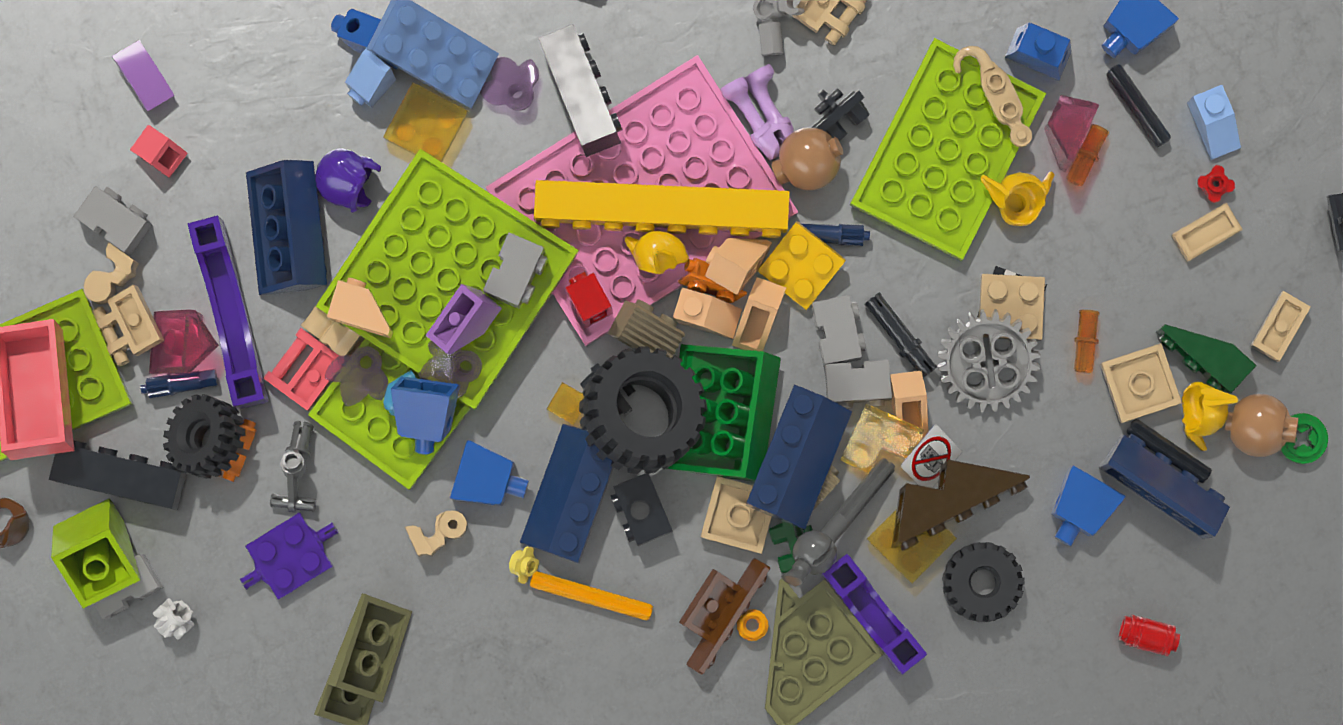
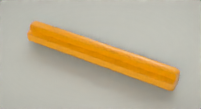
[530,571,653,621]

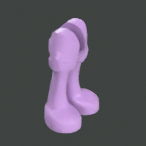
[720,64,794,160]

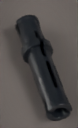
[864,292,938,378]

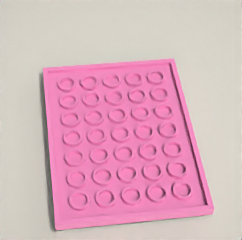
[486,55,798,346]

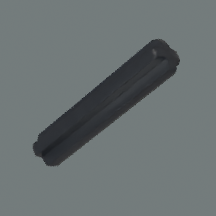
[1106,64,1171,147]
[1126,419,1212,483]

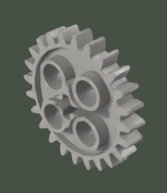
[938,309,1041,412]

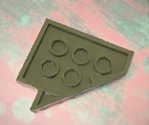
[765,579,884,725]

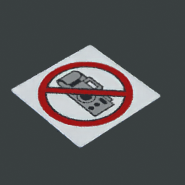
[900,424,962,488]

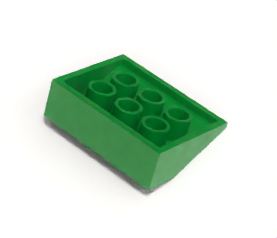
[666,344,781,481]

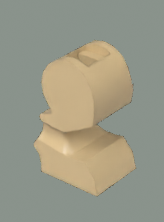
[84,242,139,305]
[300,305,364,362]
[405,510,468,557]

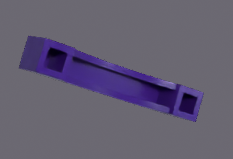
[187,215,269,410]

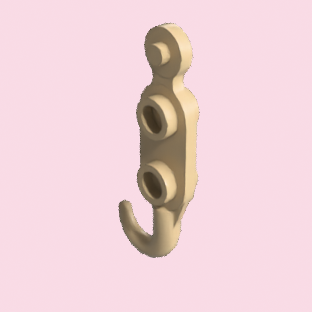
[953,46,1032,147]

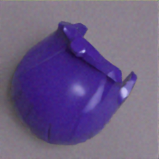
[315,148,381,213]

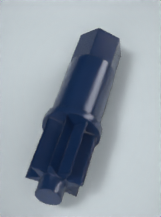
[802,224,870,246]
[140,369,218,398]

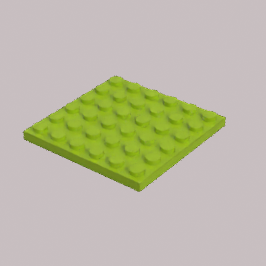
[315,149,579,410]

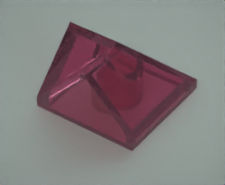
[1044,95,1099,172]
[149,309,219,375]

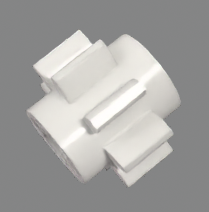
[153,598,194,640]

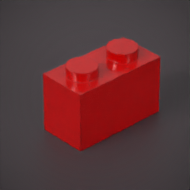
[565,272,613,328]

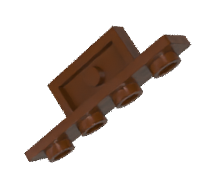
[679,558,770,675]

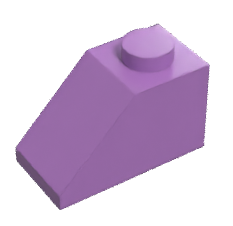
[426,284,502,355]

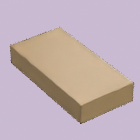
[1171,203,1243,262]

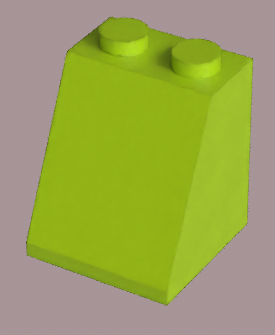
[51,498,140,608]

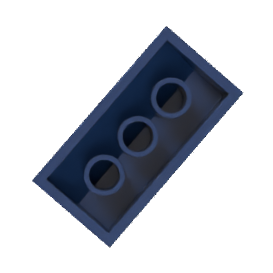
[246,160,327,295]
[746,384,852,530]
[520,424,614,564]
[1099,434,1230,540]

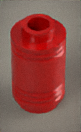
[1118,614,1180,657]

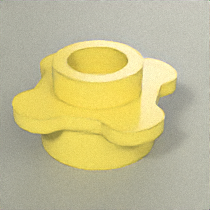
[509,546,539,584]

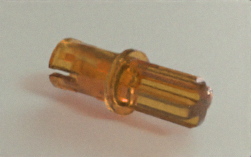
[1067,124,1109,186]
[1074,310,1100,373]

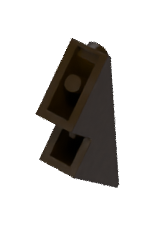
[891,460,1030,551]

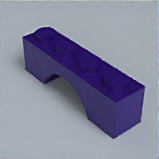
[821,554,928,675]

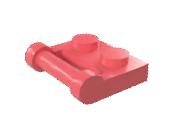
[263,328,346,411]

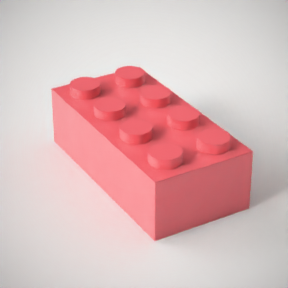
[0,319,74,460]

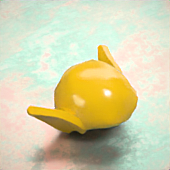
[981,172,1055,226]
[625,231,689,274]
[1182,382,1238,451]

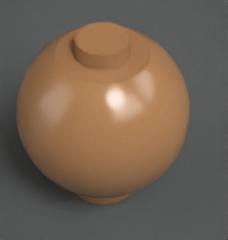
[772,127,843,190]
[1225,394,1299,457]

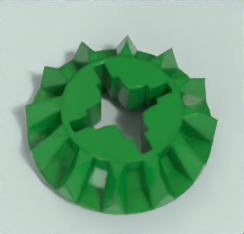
[1281,413,1328,464]

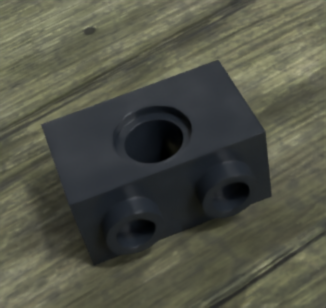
[610,473,673,546]

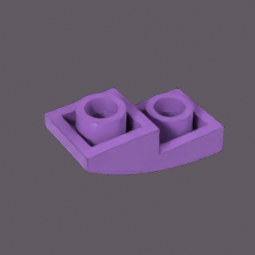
[112,40,174,111]

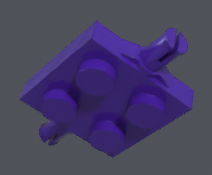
[240,512,339,600]

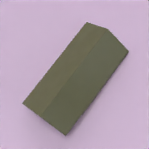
[314,593,412,725]

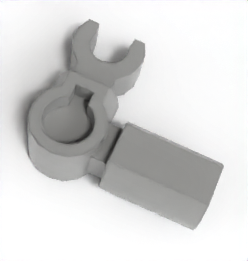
[753,0,805,57]

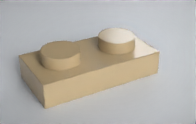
[1250,291,1311,362]

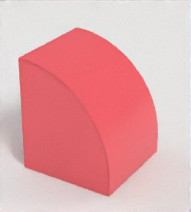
[130,125,188,178]

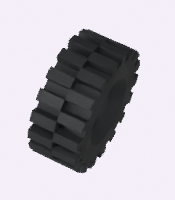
[163,394,245,479]
[942,542,1025,622]

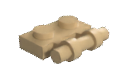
[792,0,867,46]
[93,285,165,367]

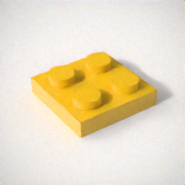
[758,221,846,310]

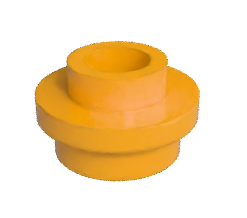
[737,609,768,641]

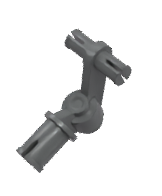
[270,421,316,513]

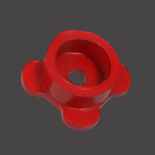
[1197,165,1235,203]

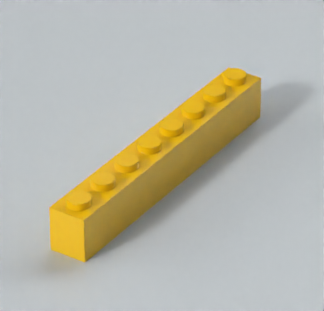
[534,180,789,238]

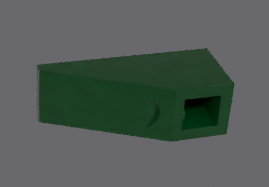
[1156,324,1257,394]

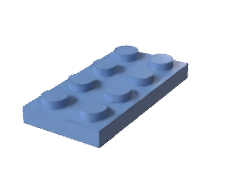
[367,0,499,109]

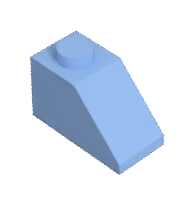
[345,48,396,108]
[1187,85,1241,160]

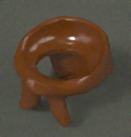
[0,498,29,548]

